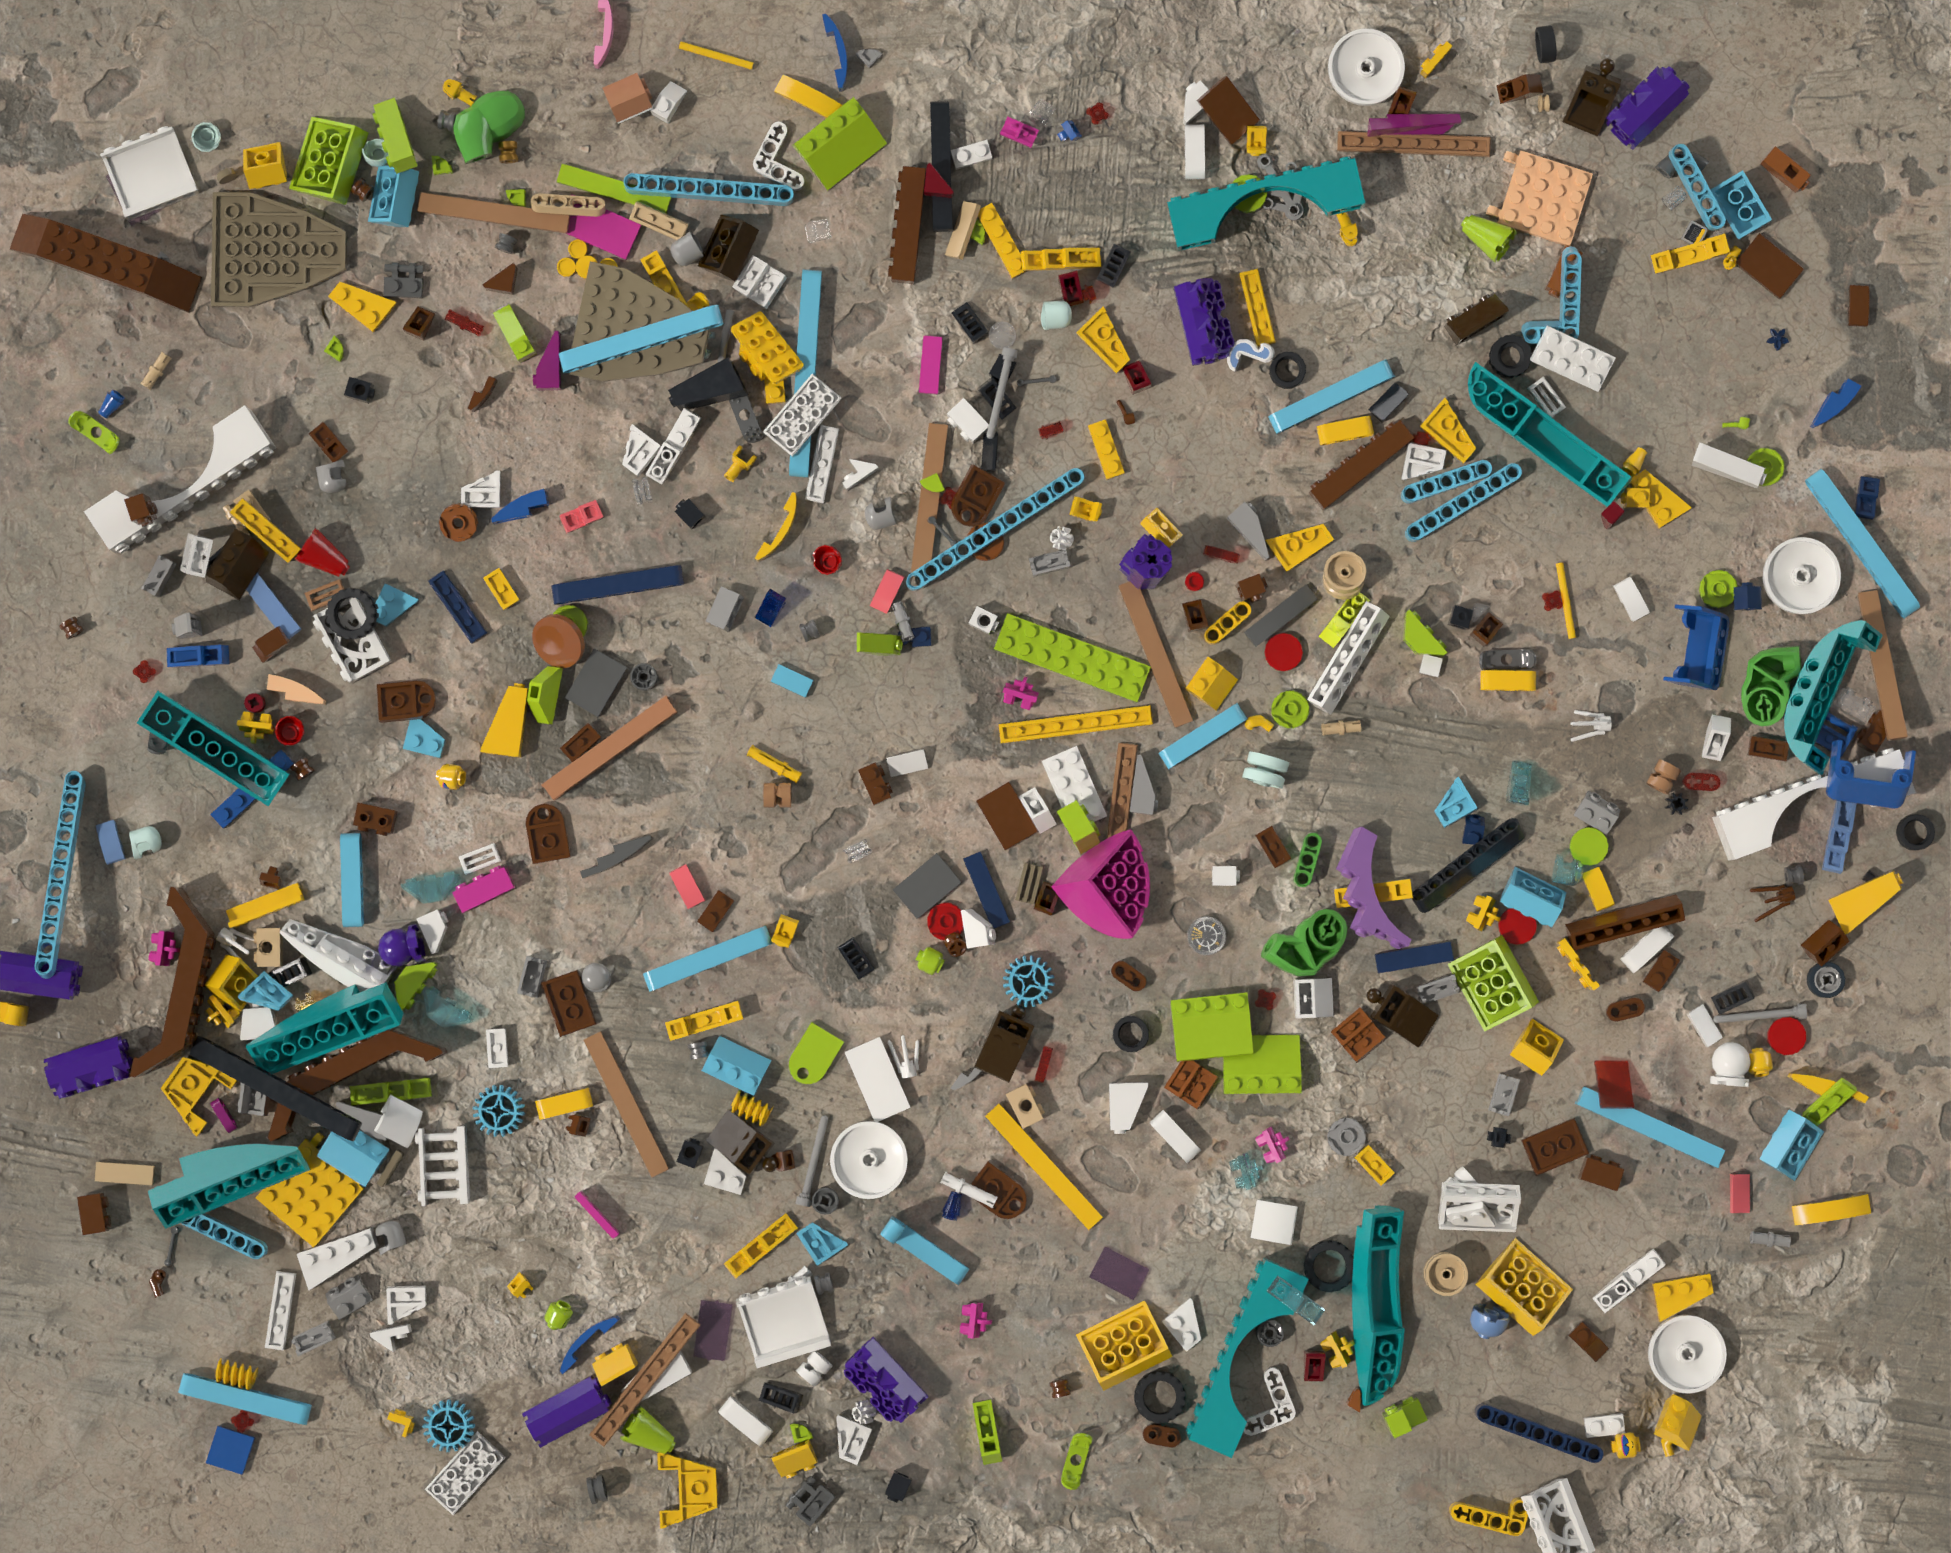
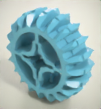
[1003,955,1055,1007]
[473,1085,525,1137]
[422,1399,475,1452]

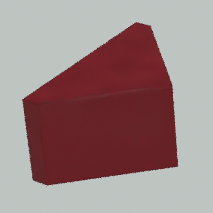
[924,163,954,198]
[1058,270,1084,306]
[1122,360,1151,395]
[1304,1351,1326,1381]

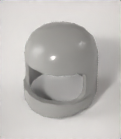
[671,232,704,266]
[316,460,346,493]
[865,497,896,530]
[582,963,611,993]
[375,1221,407,1255]

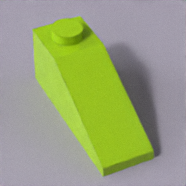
[493,304,537,363]
[857,632,903,656]
[972,1400,1003,1465]

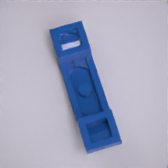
[822,14,848,92]
[560,1316,620,1374]

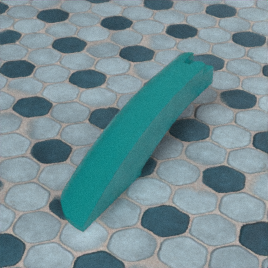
[1468,362,1632,507]
[1352,1205,1405,1406]

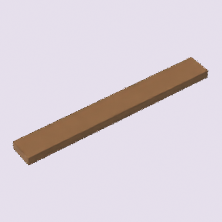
[1337,131,1491,157]
[417,192,570,234]
[911,423,948,576]
[1118,581,1193,728]
[1858,590,1908,741]
[1107,743,1138,838]
[584,1031,669,1177]
[589,1313,701,1447]

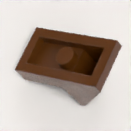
[1386,86,1417,117]
[252,626,290,663]
[1568,1321,1609,1362]

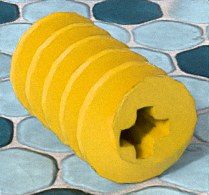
[731,1089,774,1127]
[215,1358,258,1390]

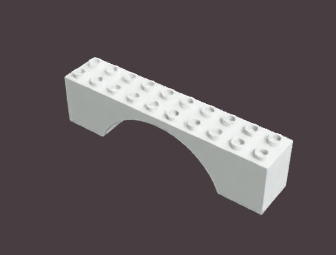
[84,405,276,554]
[1712,747,1916,860]

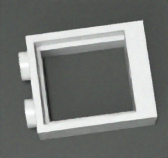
[180,533,213,578]

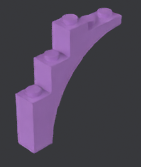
[1336,827,1412,949]

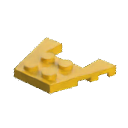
[161,1057,237,1137]
[657,1452,718,1529]

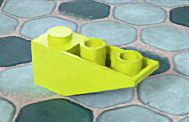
[1318,593,1370,648]

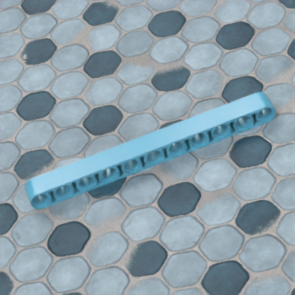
[789,270,822,477]
[906,468,1084,591]
[35,771,86,979]

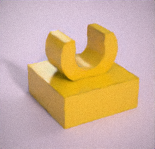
[507,1272,533,1298]

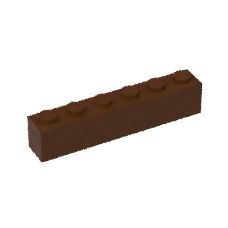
[888,166,926,285]
[1309,420,1414,510]
[1565,894,1685,951]

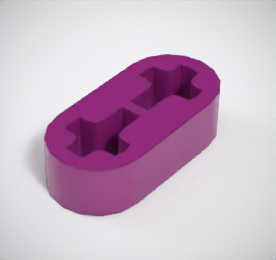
[210,1097,238,1133]

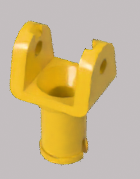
[443,79,477,106]
[1336,212,1358,247]
[724,445,757,482]

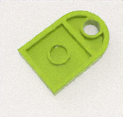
[789,1022,844,1084]

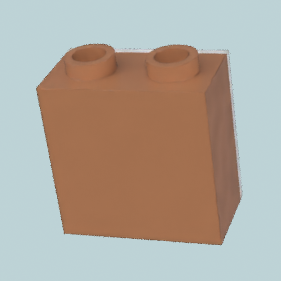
[602,73,653,124]

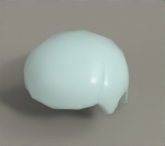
[191,122,221,152]
[362,139,389,167]

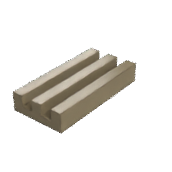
[1015,863,1043,904]
[376,1149,404,1187]

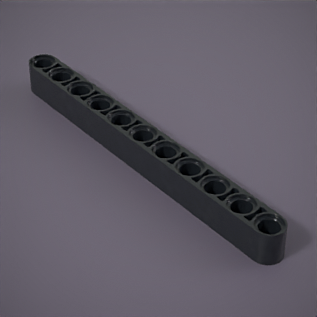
[189,1036,362,1141]

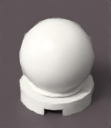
[1710,1042,1751,1087]

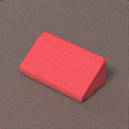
[1730,1174,1750,1213]

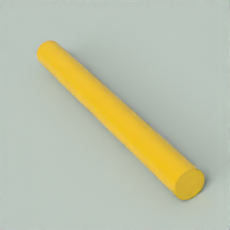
[679,41,754,70]
[1556,562,1576,639]

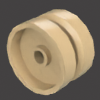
[1322,551,1366,600]
[1423,1252,1468,1296]

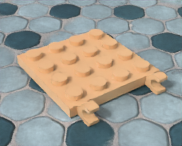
[1486,150,1593,247]

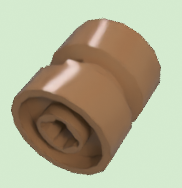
[1646,759,1681,795]
[763,783,792,808]

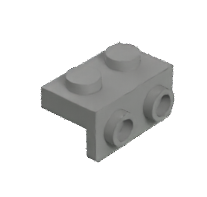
[1574,791,1621,835]
[238,1083,270,1116]
[325,1275,373,1320]

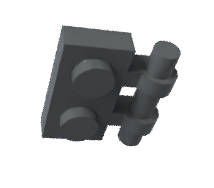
[383,262,424,298]
[786,1475,835,1527]

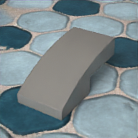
[951,1068,981,1090]

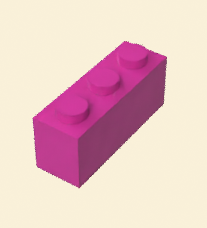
[452,865,516,913]

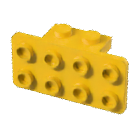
[731,311,804,384]

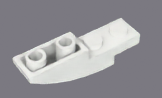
[646,408,702,484]
[1593,1249,1666,1313]

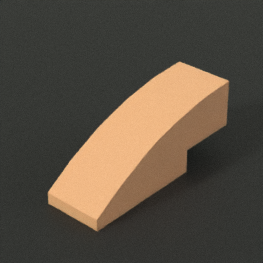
[267,674,326,705]

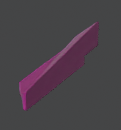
[1367,114,1462,137]

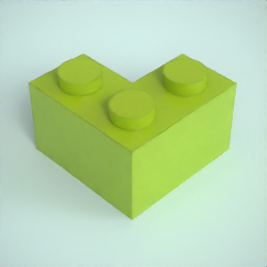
[1057,800,1101,854]
[1382,1396,1428,1439]

